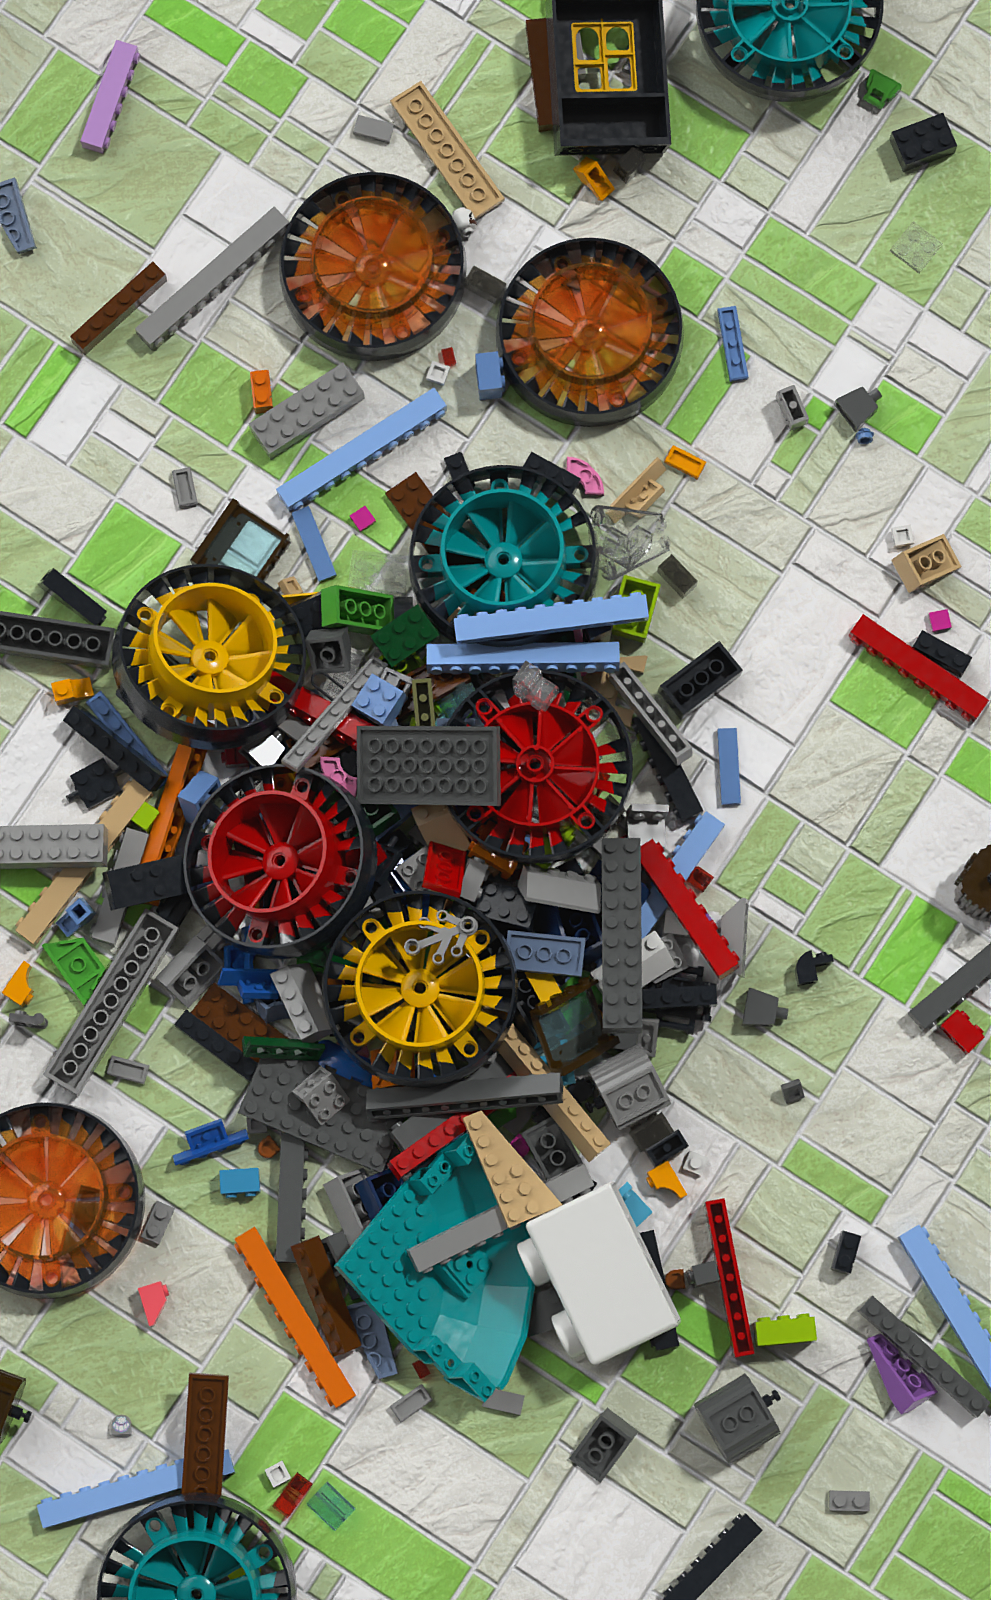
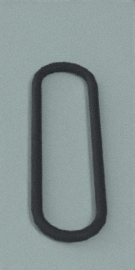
[311,671,364,719]

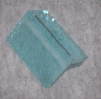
[307,1481,356,1531]

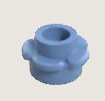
[856,428,874,444]

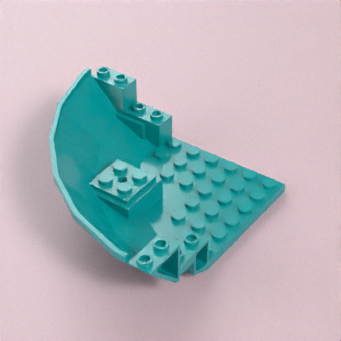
[334,1132,535,1403]

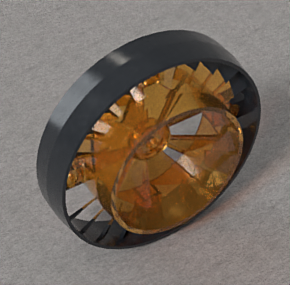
[279,172,467,361]
[496,238,684,427]
[0,1102,145,1299]

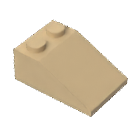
[891,534,962,593]
[411,805,470,851]

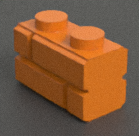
[250,370,273,414]

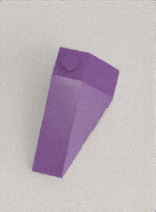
[867,1333,938,1415]

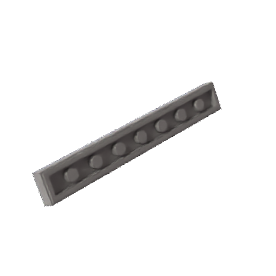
[281,655,388,773]

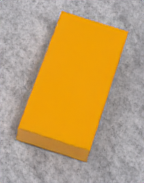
[664,445,706,480]

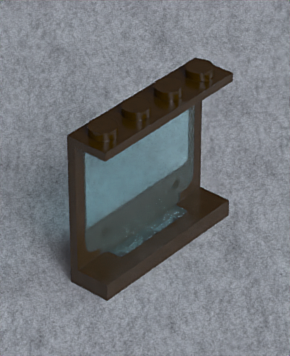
[190,498,291,592]
[529,977,621,1076]

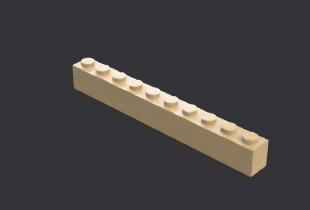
[15,779,154,946]
[475,993,611,1162]

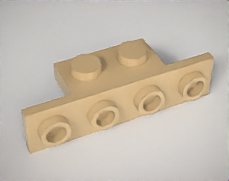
[605,457,666,523]

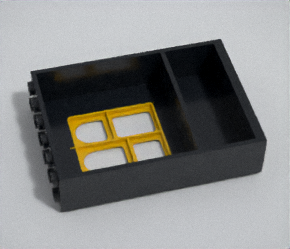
[545,0,672,156]

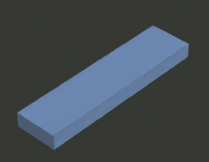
[717,306,749,382]
[291,506,337,583]
[717,728,741,805]

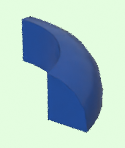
[318,1040,373,1088]

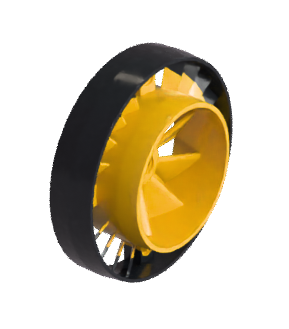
[112,564,306,750]
[322,891,518,1088]

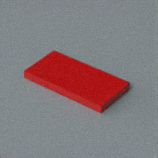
[422,841,467,898]

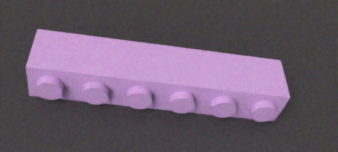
[80,40,140,154]

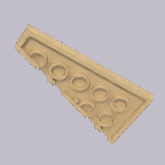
[462,1111,562,1228]

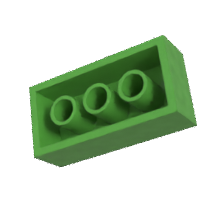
[321,585,394,635]

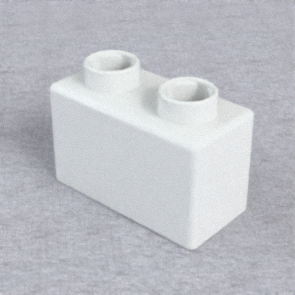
[517,1181,681,1365]

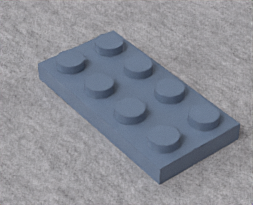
[504,930,586,978]

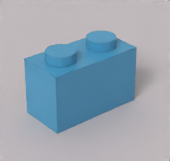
[219,1168,261,1198]

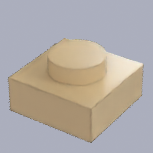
[277,576,303,595]

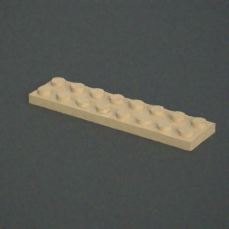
[390,81,505,219]

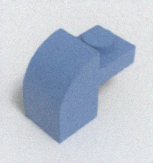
[56,898,96,937]

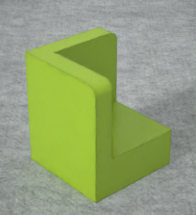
[131,802,160,834]

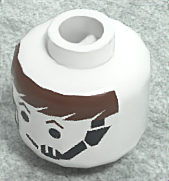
[452,207,477,237]

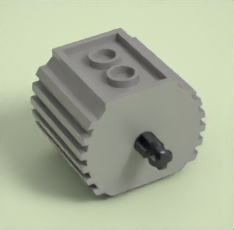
[585,1043,671,1131]

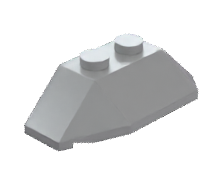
[718,898,749,978]

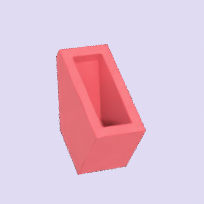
[138,1281,169,1327]

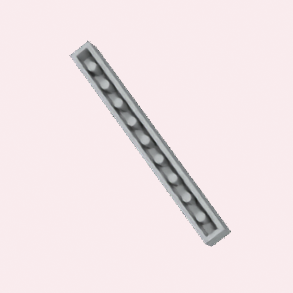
[135,206,290,350]
[406,1163,594,1274]

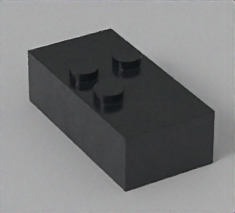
[658,641,743,721]
[102,855,188,911]

